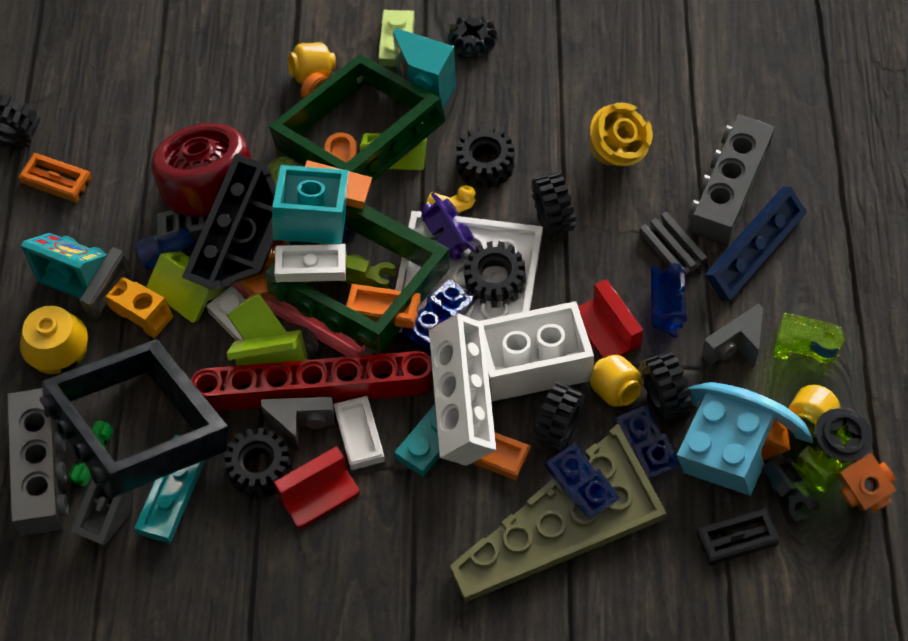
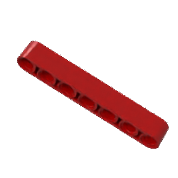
[191,351,434,412]

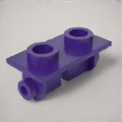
[421,192,476,262]

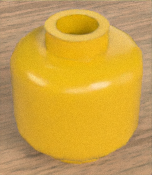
[288,42,336,84]
[590,355,642,407]
[788,385,840,437]

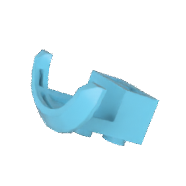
[677,382,814,496]

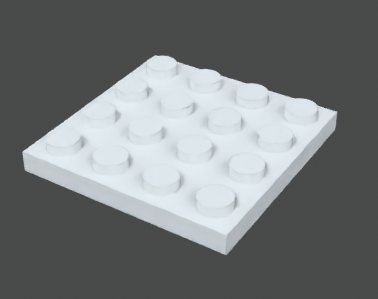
[395,211,543,336]

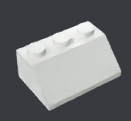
[479,301,594,401]

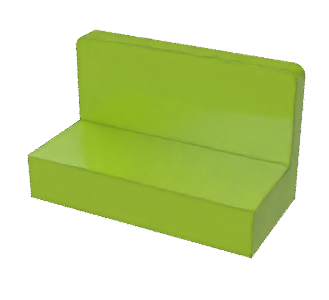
[147,251,229,323]
[227,330,308,366]

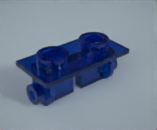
[651,263,687,338]

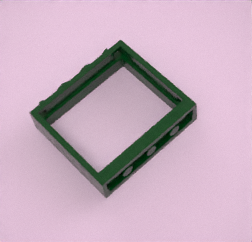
[269,54,446,184]
[265,205,449,354]

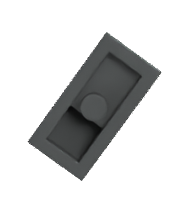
[702,303,763,366]
[261,397,335,451]

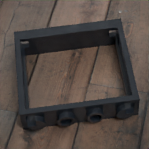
[39,339,228,499]

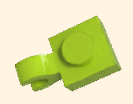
[342,254,396,289]

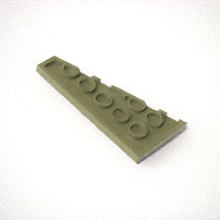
[450,424,667,603]

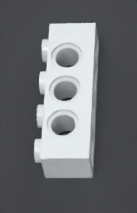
[429,313,496,466]

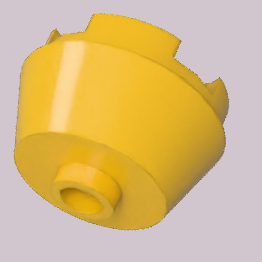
[588,103,653,166]
[20,306,88,374]

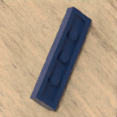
[705,186,807,300]

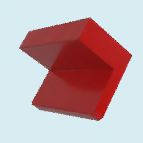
[578,279,643,359]
[274,446,360,529]

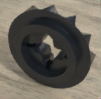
[448,14,497,57]
[813,408,873,464]

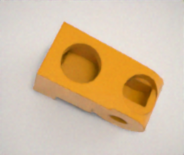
[104,278,174,339]

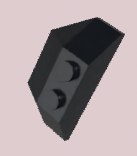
[182,153,276,290]

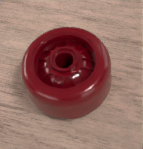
[151,123,252,217]

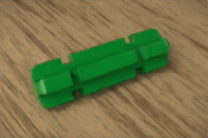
[68,420,113,487]

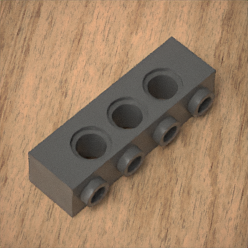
[688,114,775,245]
[7,388,69,536]

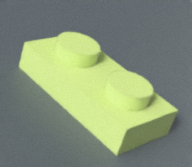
[379,10,415,66]

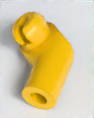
[427,185,476,213]

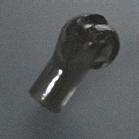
[281,321,319,360]

